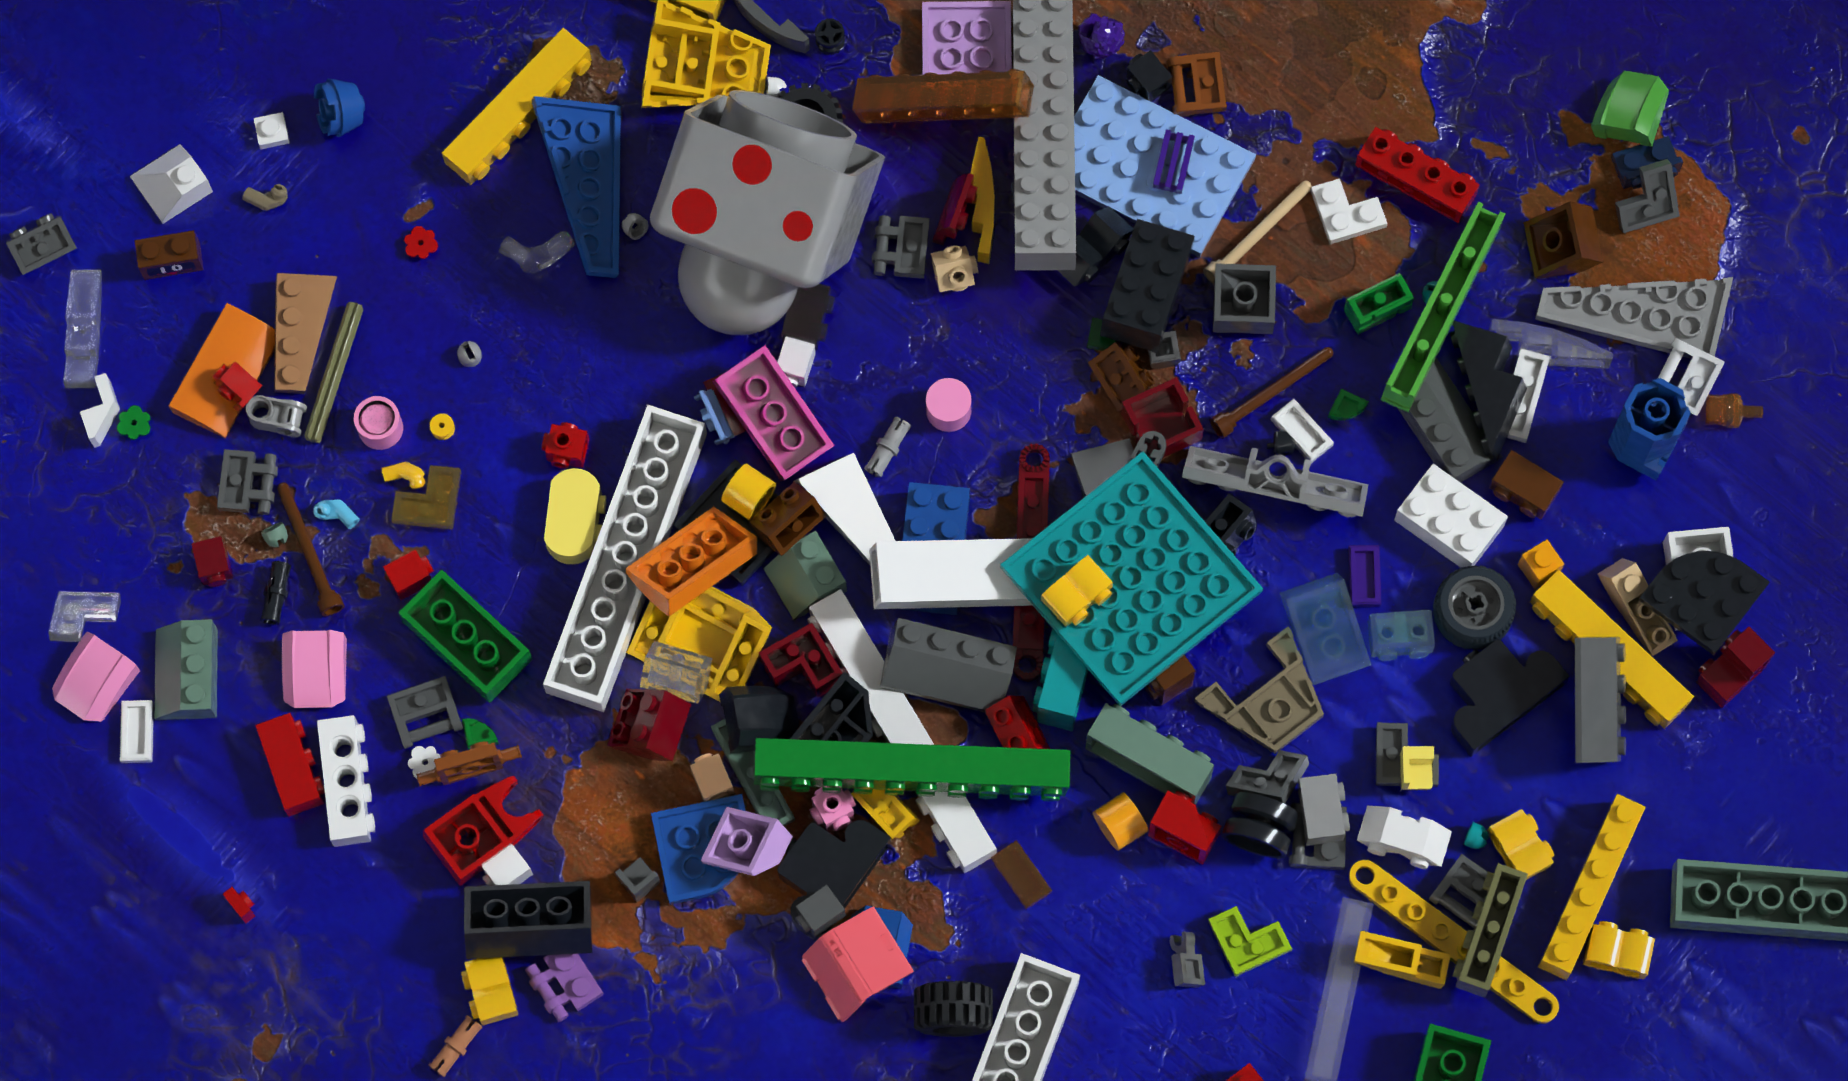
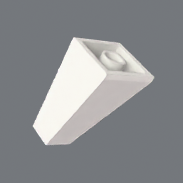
[793,453,895,565]

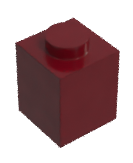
[191,536,233,587]

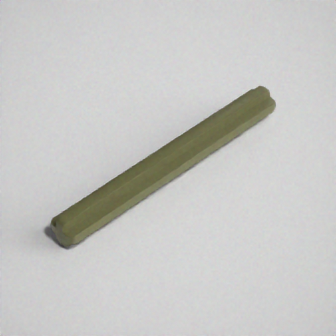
[304,302,363,443]

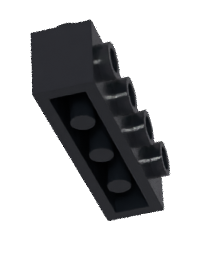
[1205,494,1257,555]

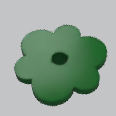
[117,405,151,440]

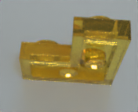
[391,465,461,530]

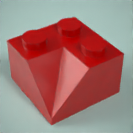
[1148,790,1222,865]

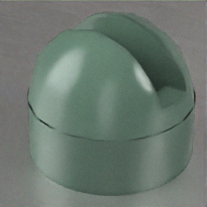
[261,522,288,548]

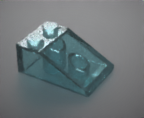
[1280,573,1371,685]

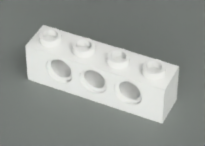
[317,715,375,847]

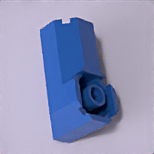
[1608,378,1691,480]

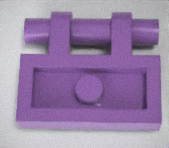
[525,954,604,1022]

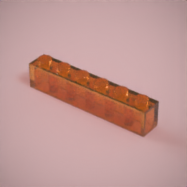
[852,69,1034,123]

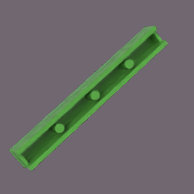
[1381,201,1505,412]

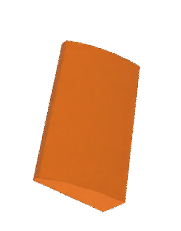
[169,303,275,438]
[625,506,757,617]

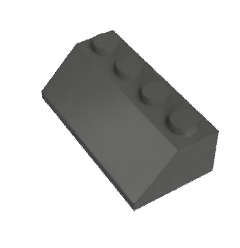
[1388,358,1503,483]
[880,618,1017,713]
[1575,637,1626,763]

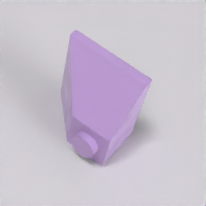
[701,807,793,876]

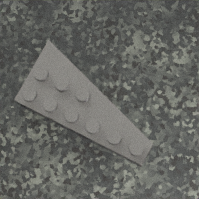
[1535,277,1733,359]

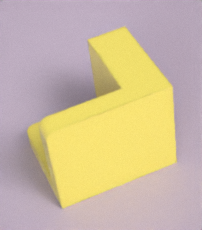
[1400,746,1434,790]

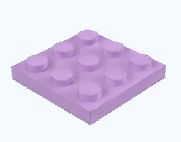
[922,1,1012,89]

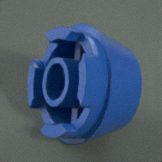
[314,78,365,137]

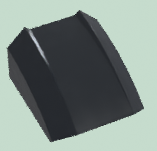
[719,686,800,753]

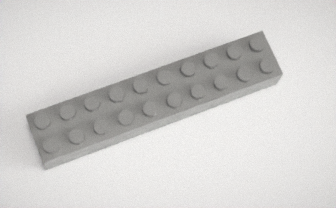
[1013,0,1076,270]

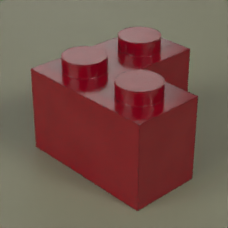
[759,623,842,698]
[1696,627,1775,708]

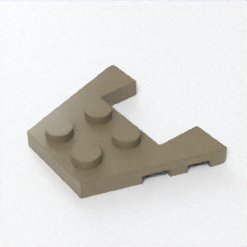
[1194,627,1324,754]

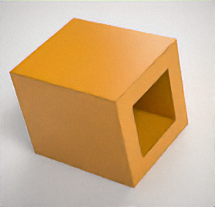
[1518,539,1564,589]

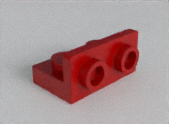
[985,695,1050,749]

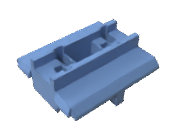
[694,389,734,445]

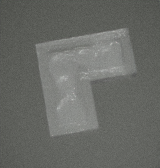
[49,591,121,642]

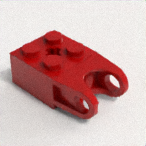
[423,776,544,886]

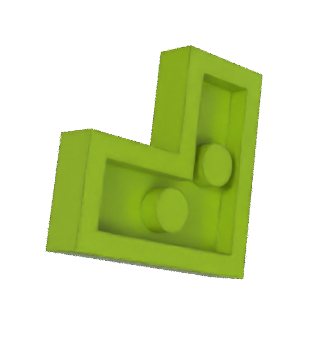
[1208,906,1292,977]

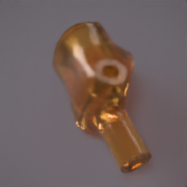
[1706,393,1763,428]

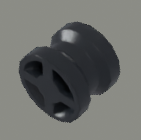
[815,19,845,55]

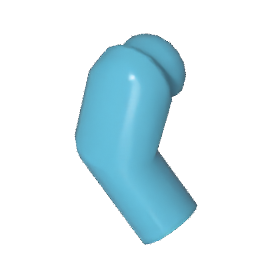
[313,499,360,529]

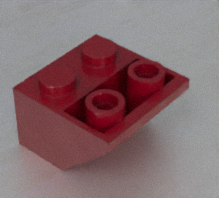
[607,689,691,762]

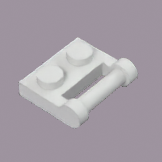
[1658,337,1725,416]

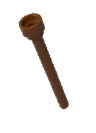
[1209,347,1334,439]
[277,482,345,616]

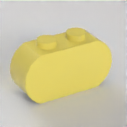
[544,468,606,564]

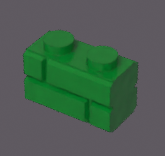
[1344,273,1414,334]

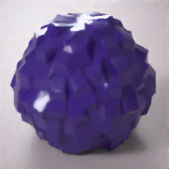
[1078,13,1125,59]

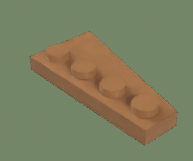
[274,273,337,394]

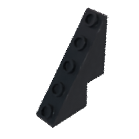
[1449,321,1527,461]

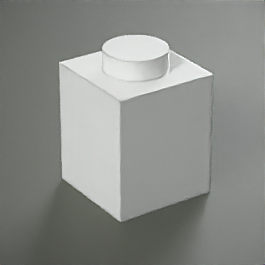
[777,336,816,387]
[482,844,533,886]

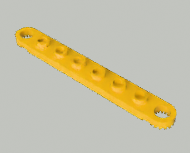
[1349,860,1559,1024]

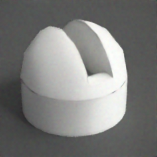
[765,77,787,98]

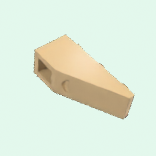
[1597,558,1678,656]

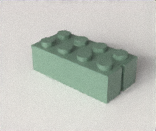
[1086,703,1214,805]

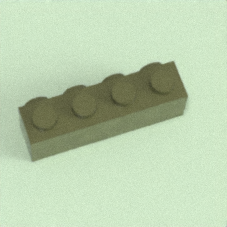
[1452,863,1528,998]

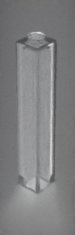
[1303,897,1373,1081]

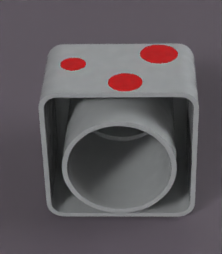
[650,90,885,336]

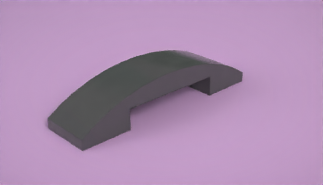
[733,0,810,53]

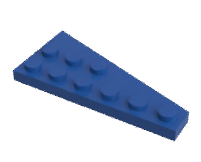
[531,96,621,278]

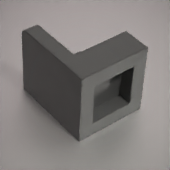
[615,857,661,902]

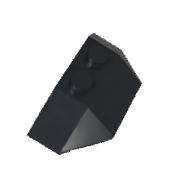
[789,672,873,788]

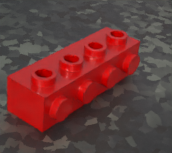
[1355,126,1480,223]

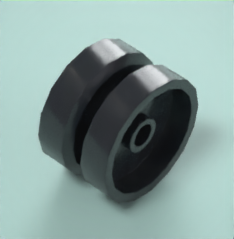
[1221,792,1300,859]

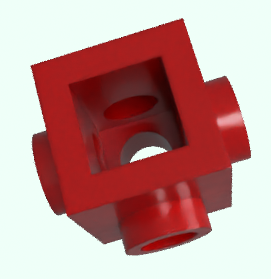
[542,422,590,469]

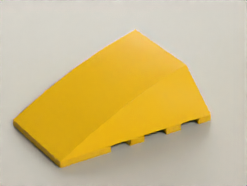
[641,0,771,108]

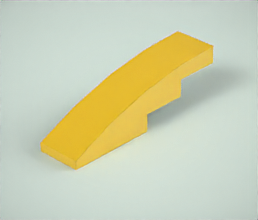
[970,137,995,264]

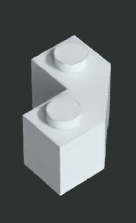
[1357,805,1452,869]

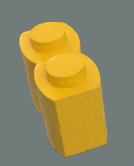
[1041,555,1113,627]
[1487,809,1554,880]
[1583,921,1655,979]
[461,957,519,1026]

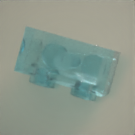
[1367,610,1435,661]

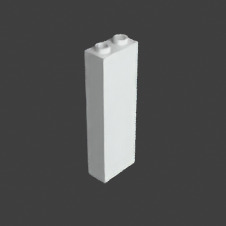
[869,538,1033,609]

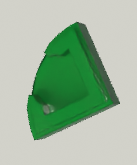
[1328,389,1369,420]
[462,718,499,750]

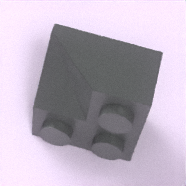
[1213,263,1276,334]

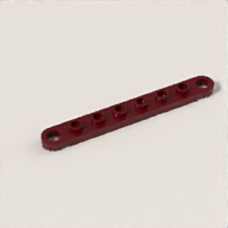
[1013,443,1050,682]

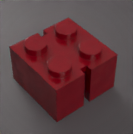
[1121,377,1204,458]

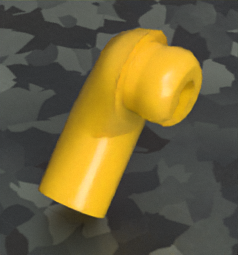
[381,462,425,489]

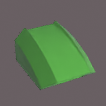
[1591,70,1669,147]

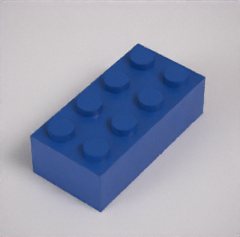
[901,482,970,615]

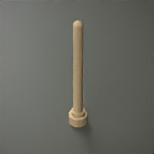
[1203,181,1312,284]

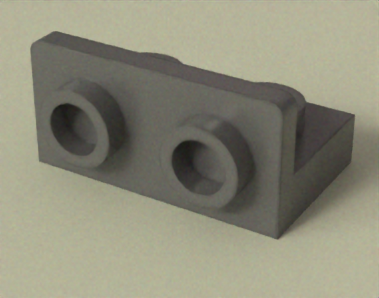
[6,213,77,275]

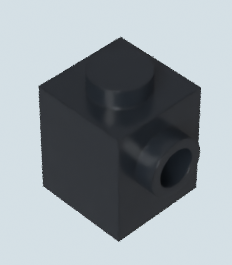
[1126,50,1173,102]

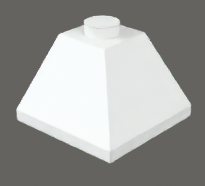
[130,144,213,224]

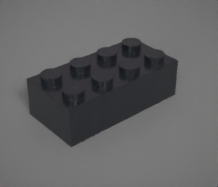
[1100,219,1195,353]
[464,881,593,959]

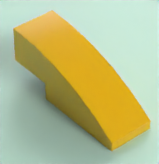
[1354,931,1451,989]

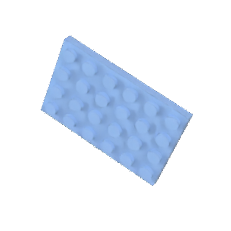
[1074,75,1256,257]

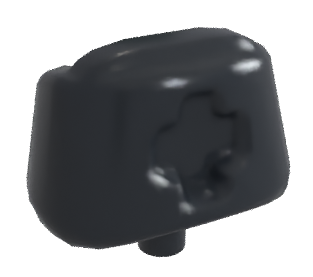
[1267,431,1295,456]

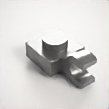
[1169,931,1205,988]

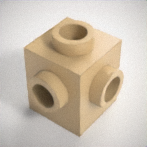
[931,246,978,292]

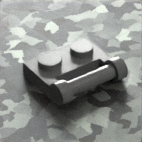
[387,676,463,749]
[1289,803,1347,870]
[1429,854,1487,931]

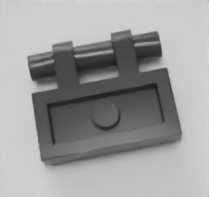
[872,215,930,279]
[217,449,278,515]

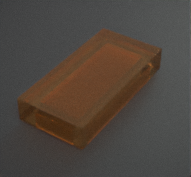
[991,840,1052,910]

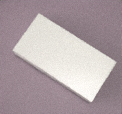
[1271,399,1334,463]
[120,700,154,763]

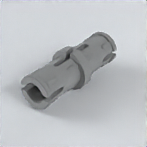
[864,417,911,478]

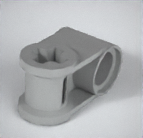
[246,395,307,437]

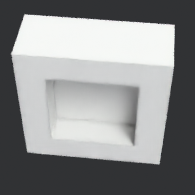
[254,112,290,149]

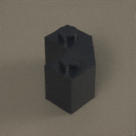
[1057,206,1133,286]

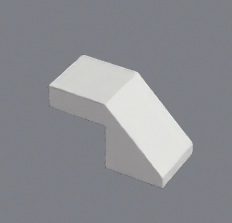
[80,373,120,448]

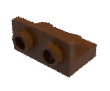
[1088,342,1155,412]

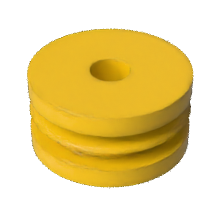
[430,414,455,440]

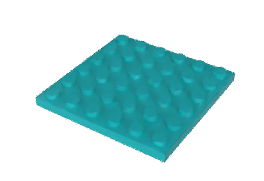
[1000,451,1263,706]

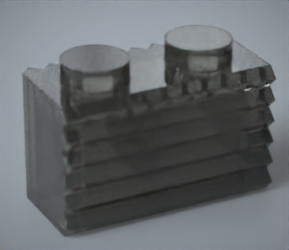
[781,284,835,350]

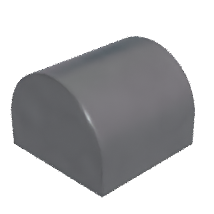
[1148,331,1181,369]

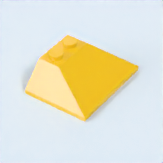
[626,586,772,702]

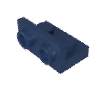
[1611,136,1683,189]

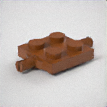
[416,741,522,786]

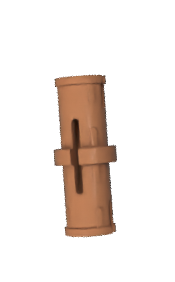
[428,1015,483,1077]

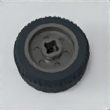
[1433,566,1516,650]

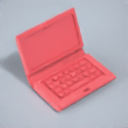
[802,906,914,1022]

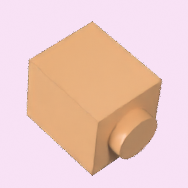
[690,753,734,802]

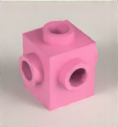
[809,787,856,832]

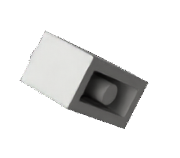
[1297,774,1350,846]

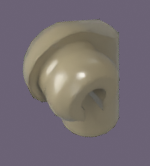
[242,184,288,211]

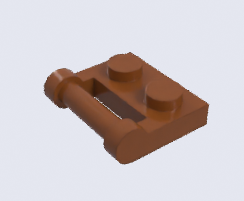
[1166,52,1227,118]

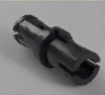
[260,561,291,625]

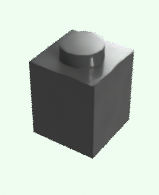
[795,885,846,937]

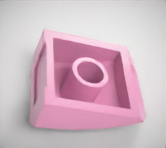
[282,630,347,708]
[52,631,140,722]

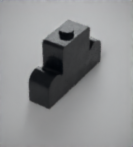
[1450,640,1570,757]
[777,820,891,941]

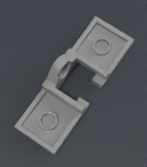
[1182,446,1369,517]

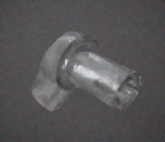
[499,231,575,273]

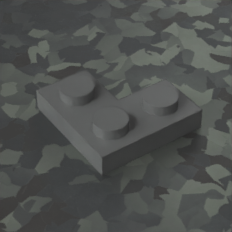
[1615,159,1680,233]
[1375,722,1439,788]
[1226,750,1309,804]

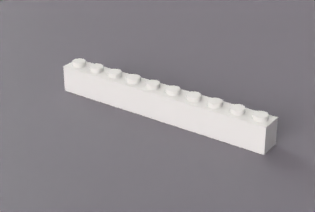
[807,589,997,874]

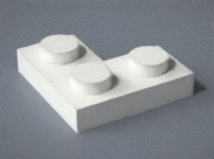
[1311,178,1387,244]

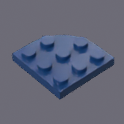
[651,794,746,905]

